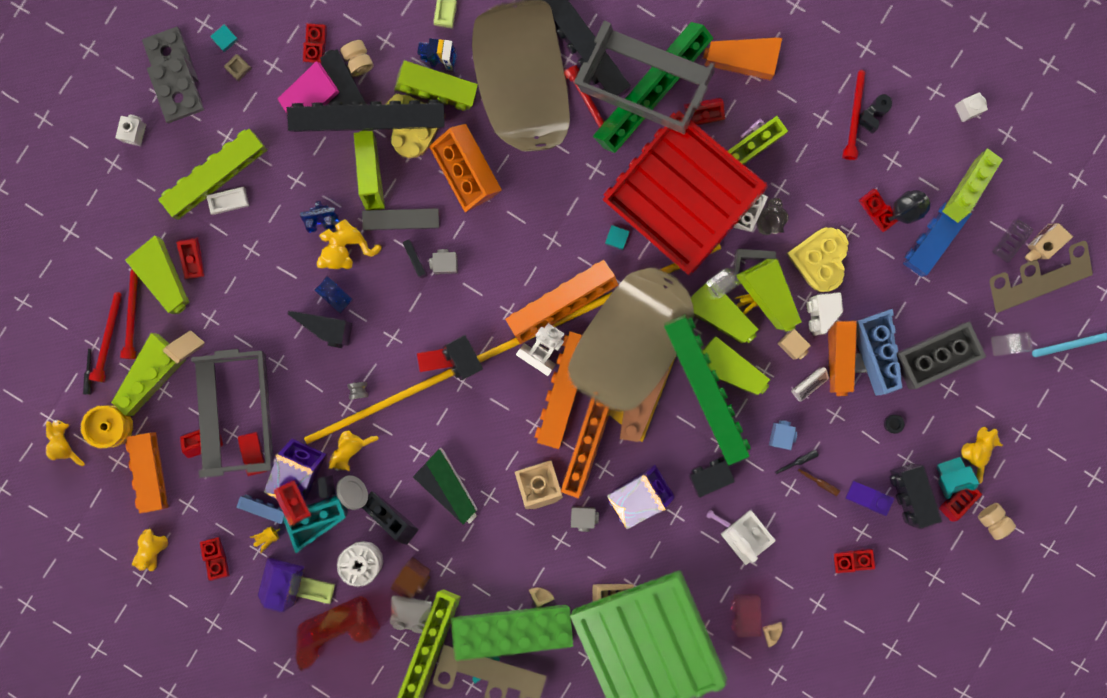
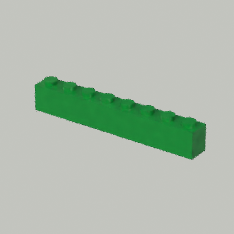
[593,22,714,153]
[664,314,751,466]

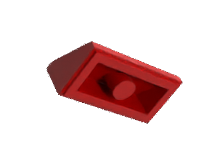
[684,98,725,125]
[180,430,223,458]
[273,480,311,526]

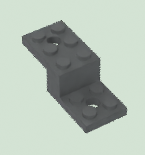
[142,27,204,124]

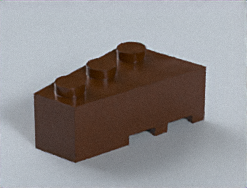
[390,557,431,599]

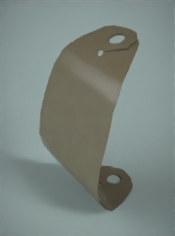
[472,0,570,151]
[568,268,694,411]

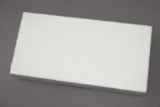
[207,187,249,215]

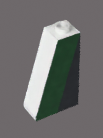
[413,448,477,525]

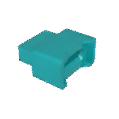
[936,457,980,499]

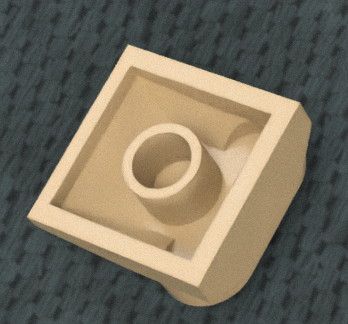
[515,460,563,509]

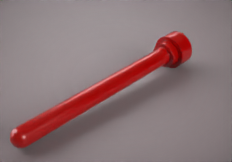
[564,65,604,128]
[842,70,865,160]
[120,269,138,359]
[89,292,122,383]

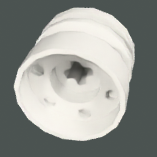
[337,541,383,587]

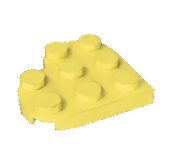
[386,94,445,159]
[787,227,848,293]

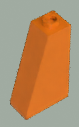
[703,38,782,80]
[828,321,856,396]

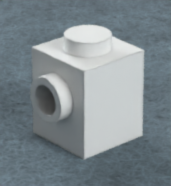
[955,92,988,123]
[115,115,146,146]

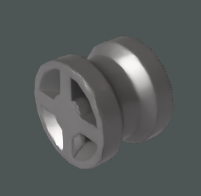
[347,382,368,399]

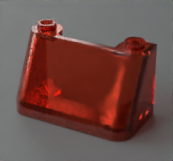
[296,596,380,671]

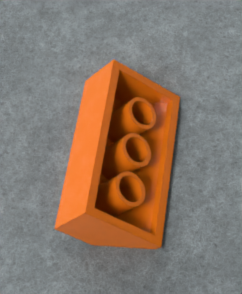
[429,124,502,212]

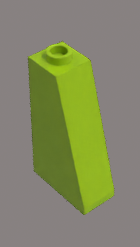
[354,130,385,211]
[125,236,189,314]
[736,259,801,332]
[690,279,758,343]
[703,336,770,395]

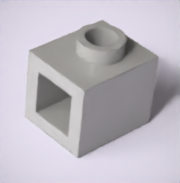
[429,249,458,274]
[571,506,599,532]

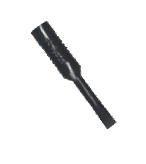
[83,349,92,395]
[775,449,819,474]

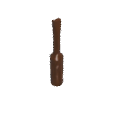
[797,469,840,497]

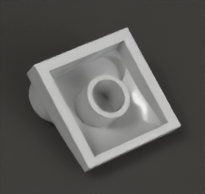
[390,596,432,633]

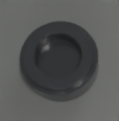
[884,414,905,434]

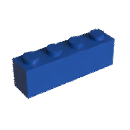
[903,202,972,277]

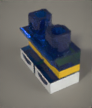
[417,38,457,71]

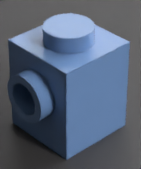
[769,420,797,450]

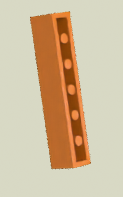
[505,260,618,344]
[534,332,583,449]
[561,392,611,498]

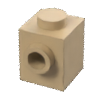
[777,329,811,360]

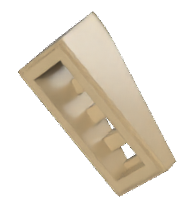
[593,584,634,602]

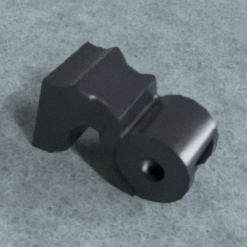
[859,94,892,134]

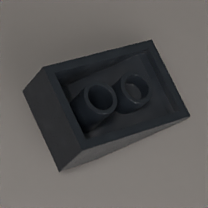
[288,310,353,348]

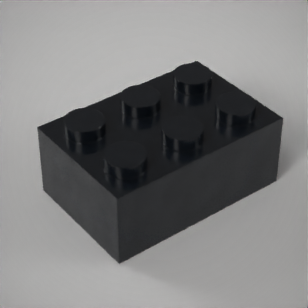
[889,463,942,529]

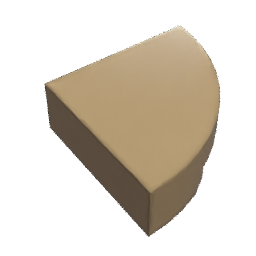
[529,587,555,608]
[762,622,783,647]

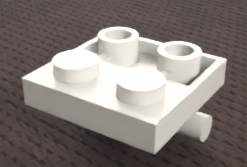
[721,510,776,565]

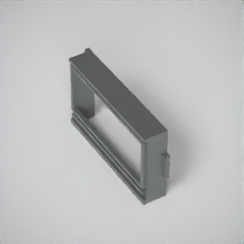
[574,21,715,134]
[191,349,274,478]

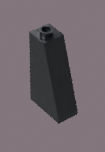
[320,49,367,106]

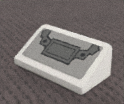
[791,367,829,402]

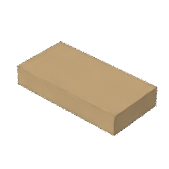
[163,330,205,364]

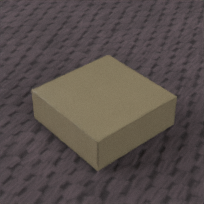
[224,54,252,82]

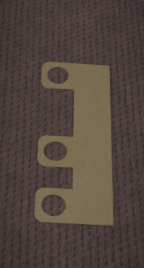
[990,241,1093,313]
[433,645,546,698]

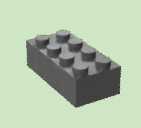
[897,322,986,389]

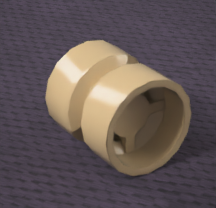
[340,40,374,76]
[978,503,1016,540]

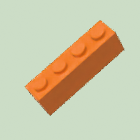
[125,432,169,514]

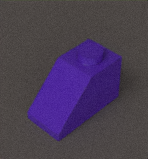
[845,481,894,516]

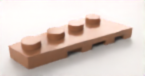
[620,368,670,442]

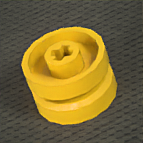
[81,406,133,448]

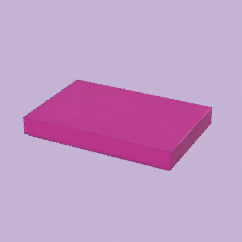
[278,61,339,113]

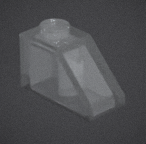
[707,268,741,299]

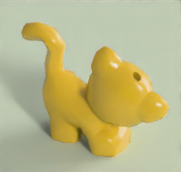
[317,219,382,269]

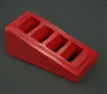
[939,489,983,522]

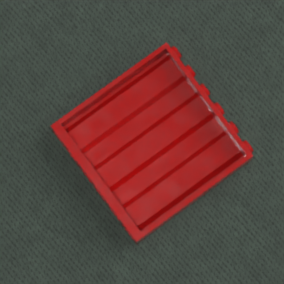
[603,110,768,276]

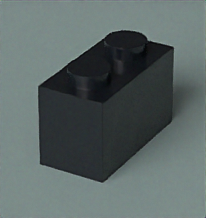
[442,335,483,380]
[688,458,735,497]

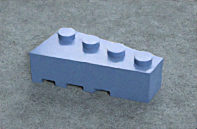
[856,309,902,396]

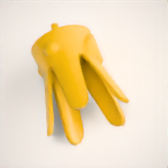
[735,294,758,315]
[250,526,280,553]

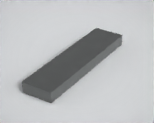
[362,209,439,231]

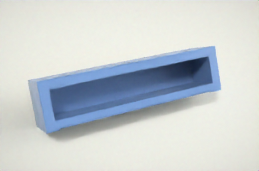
[236,494,284,524]

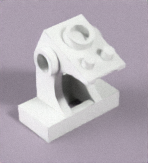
[516,323,564,376]

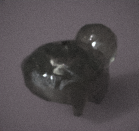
[756,197,789,235]

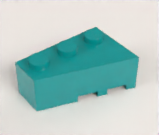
[283,495,348,553]

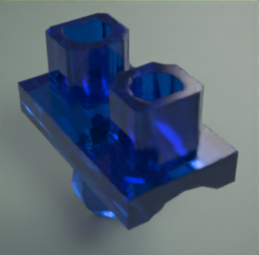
[300,201,339,233]
[315,276,353,314]

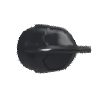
[888,190,930,224]

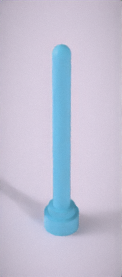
[1032,333,1107,357]

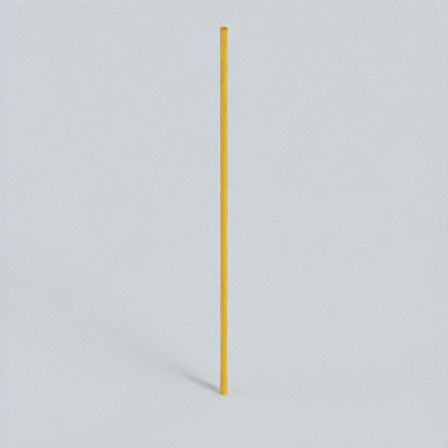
[304,244,721,445]

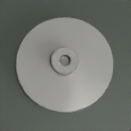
[337,475,368,510]

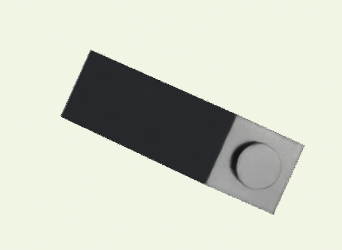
[361,491,419,545]

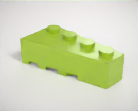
[394,60,478,111]
[111,333,186,416]

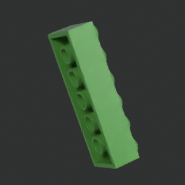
[451,605,573,661]

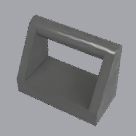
[733,249,776,282]

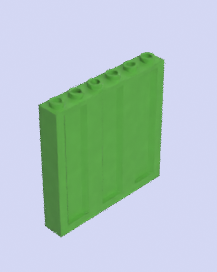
[570,570,727,698]

